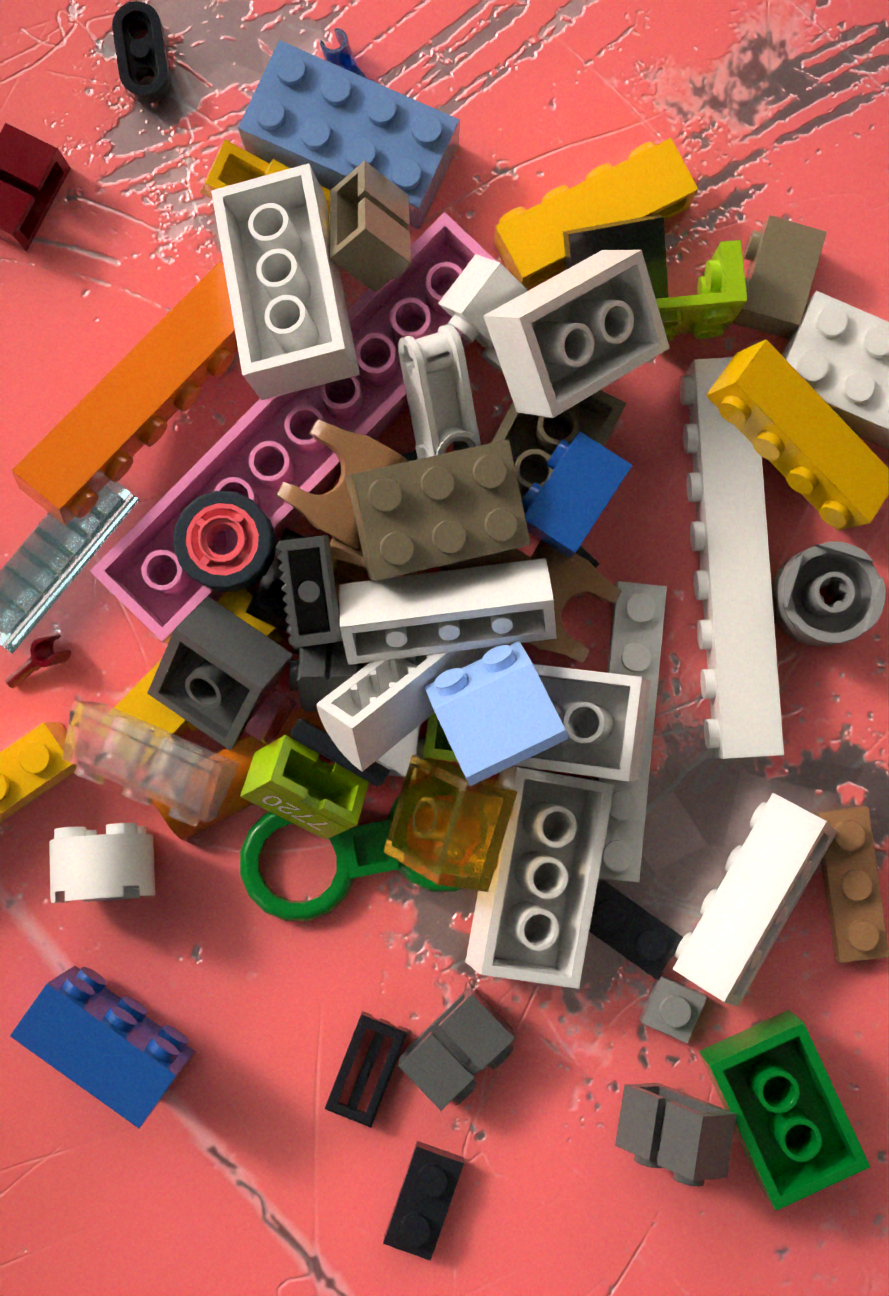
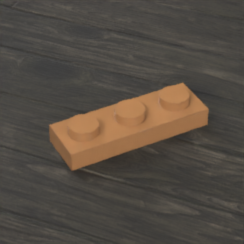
[814,806,889,963]

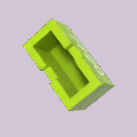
[240,735,369,839]

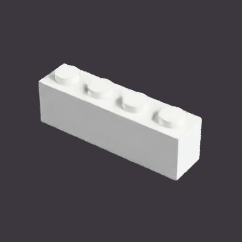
[339,558,557,665]
[673,793,837,1007]

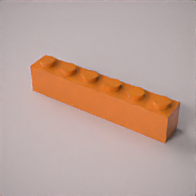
[11,261,238,526]

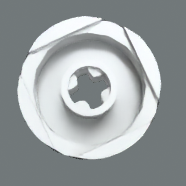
[49,823,155,903]

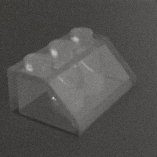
[63,700,240,826]

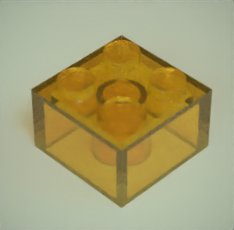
[384,755,518,892]

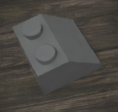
[147,596,293,751]

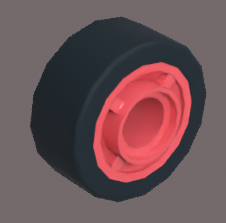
[173,491,276,592]

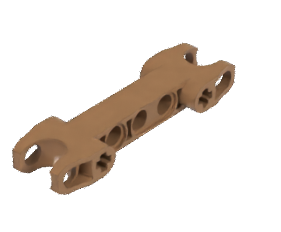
[276,420,622,663]

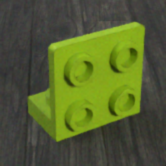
[656,240,747,341]

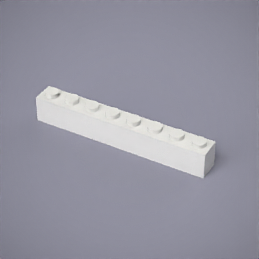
[680,357,784,759]

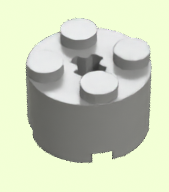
[771,541,886,647]

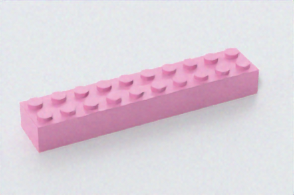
[90,212,496,644]

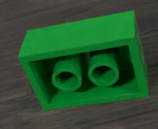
[698,1010,870,1211]

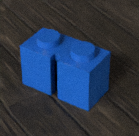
[522,431,633,559]

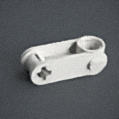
[398,324,481,459]

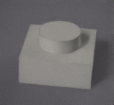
[639,974,707,1044]

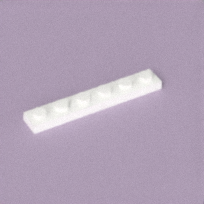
[597,581,667,883]

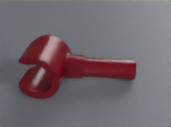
[5,634,71,688]

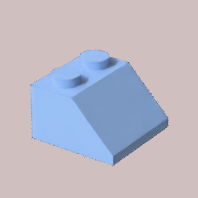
[424,641,570,786]

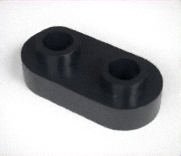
[112,1,171,104]

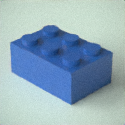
[10,966,195,1128]

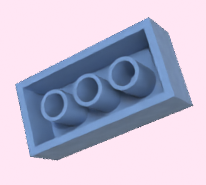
[238,40,460,229]

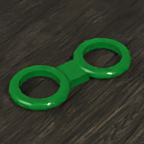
[240,775,494,921]

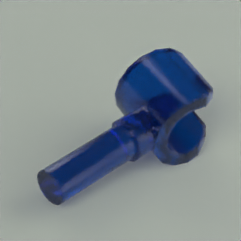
[320,28,368,79]

